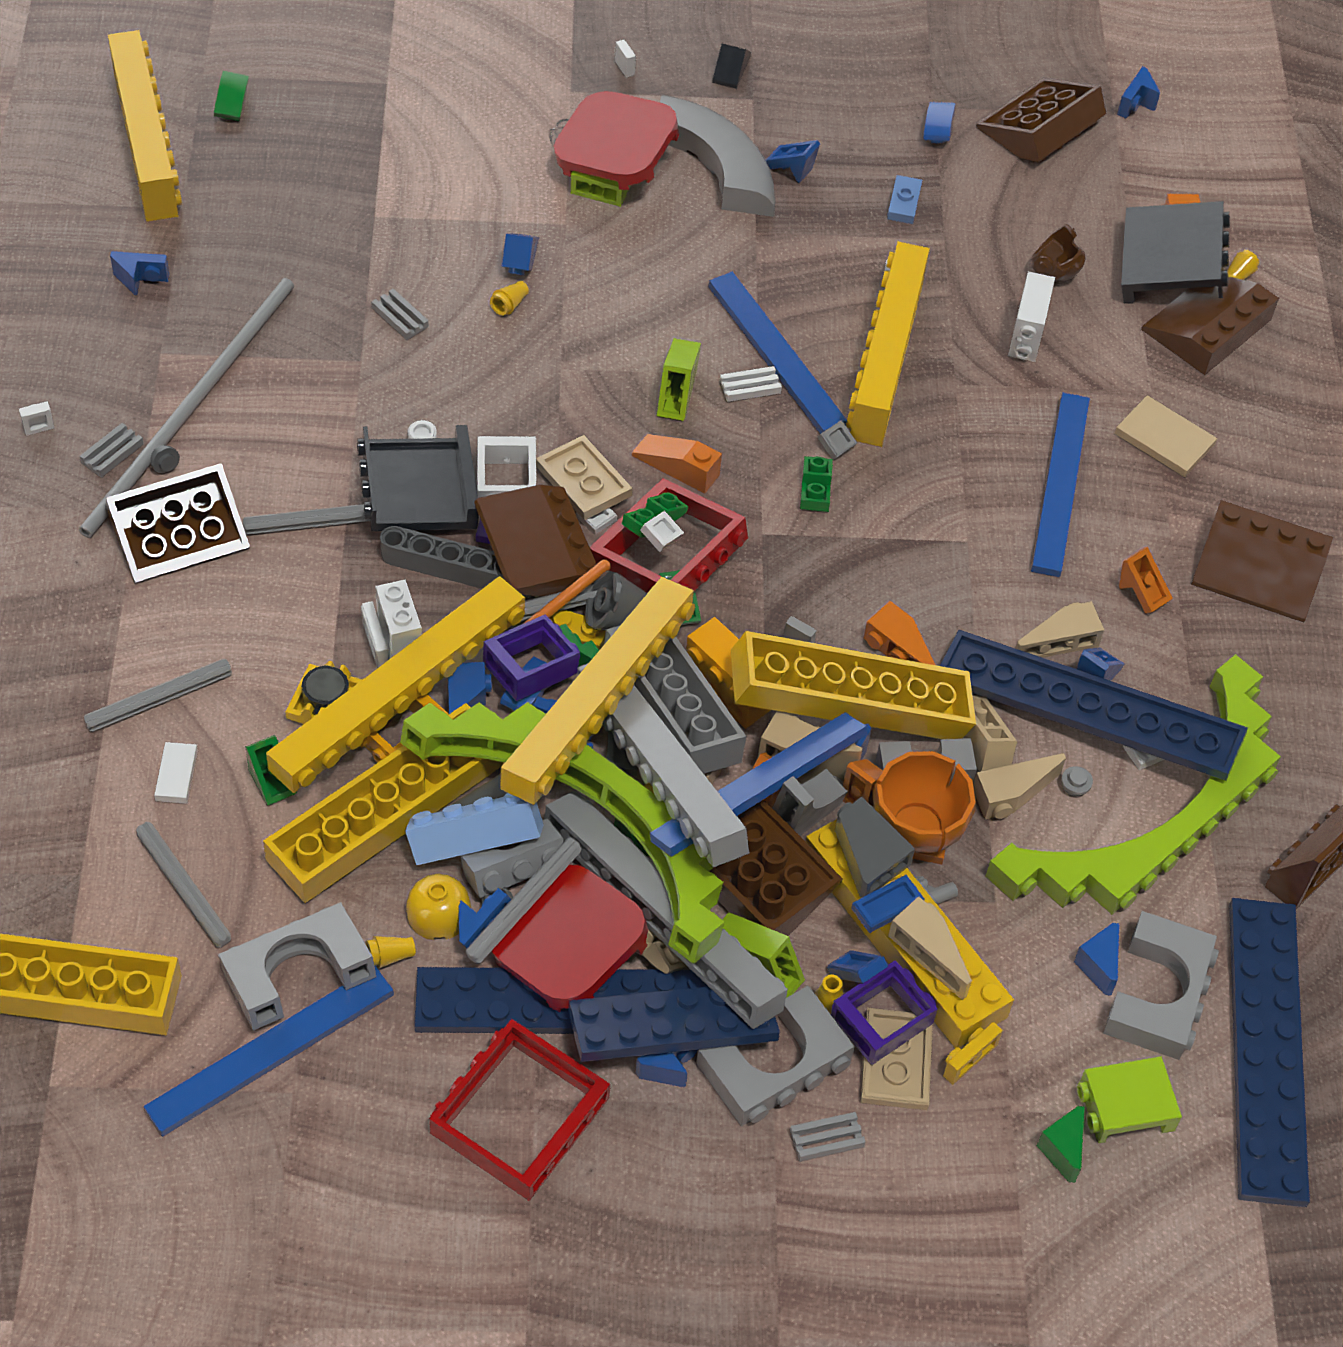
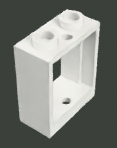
[1008,271,1055,362]
[477,436,536,498]
[375,580,422,659]

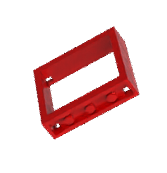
[590,478,748,593]
[429,1019,611,1201]

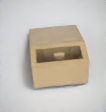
[758,711,863,784]

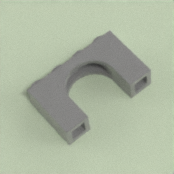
[218,902,376,1030]
[1103,911,1219,1060]
[696,986,855,1127]

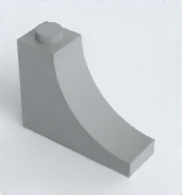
[772,769,847,836]

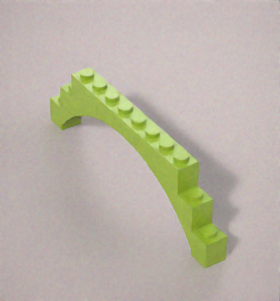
[985,654,1281,915]
[400,702,725,964]

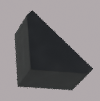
[712,43,751,89]

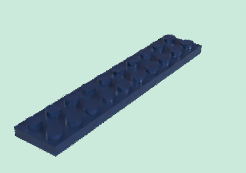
[940,630,1248,781]
[1229,898,1310,1207]
[415,967,708,1034]

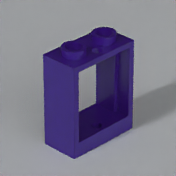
[483,614,580,701]
[831,960,938,1065]

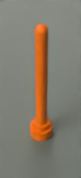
[523,560,610,624]

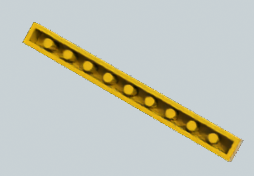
[266,576,525,793]
[501,577,695,805]

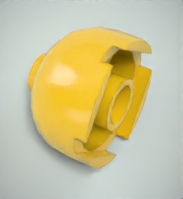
[406,874,471,940]

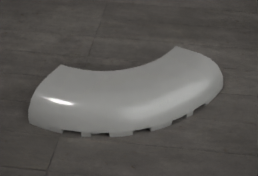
[660,95,776,217]

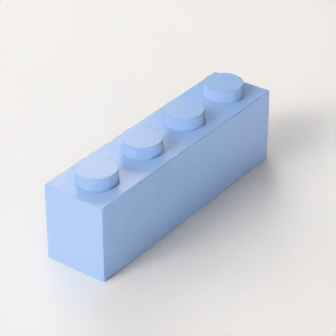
[405,793,544,865]

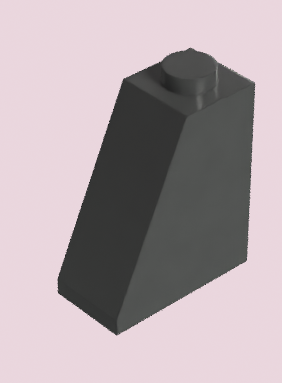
[835,797,915,898]

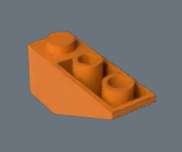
[863,601,935,665]

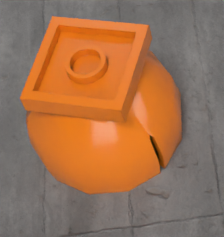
[872,751,976,865]

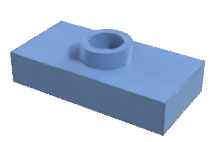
[887,175,922,224]

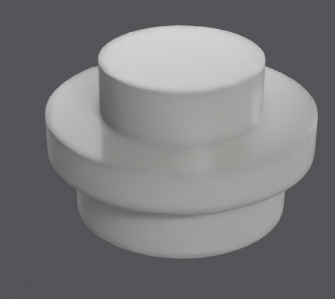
[1061,766,1093,797]

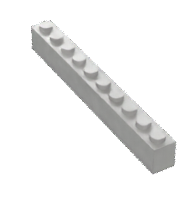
[577,664,749,868]
[544,790,788,1029]

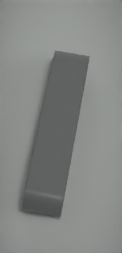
[380,526,505,589]

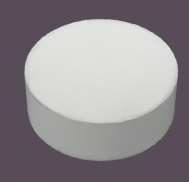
[408,420,437,439]

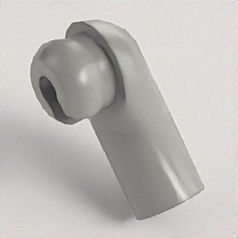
[915,876,958,904]

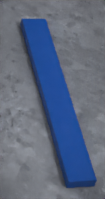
[708,271,847,434]
[1031,392,1090,577]
[650,713,867,857]
[143,966,394,1137]

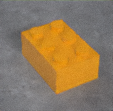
[686,617,771,729]

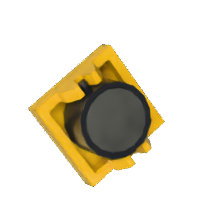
[285,661,362,724]

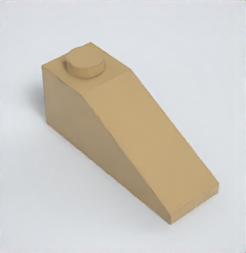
[1015,601,1104,658]
[965,696,1017,772]
[973,753,1066,820]
[888,896,972,1000]

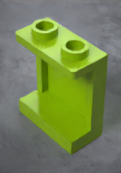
[1077,1056,1182,1143]

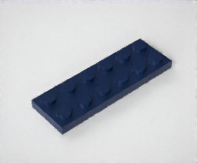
[568,986,780,1062]

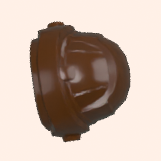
[1031,224,1085,282]

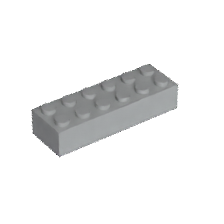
[604,626,746,774]

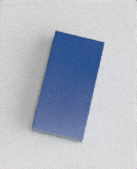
[851,875,925,933]
[827,950,888,983]

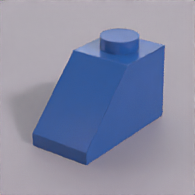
[502,233,539,275]
[448,662,492,714]

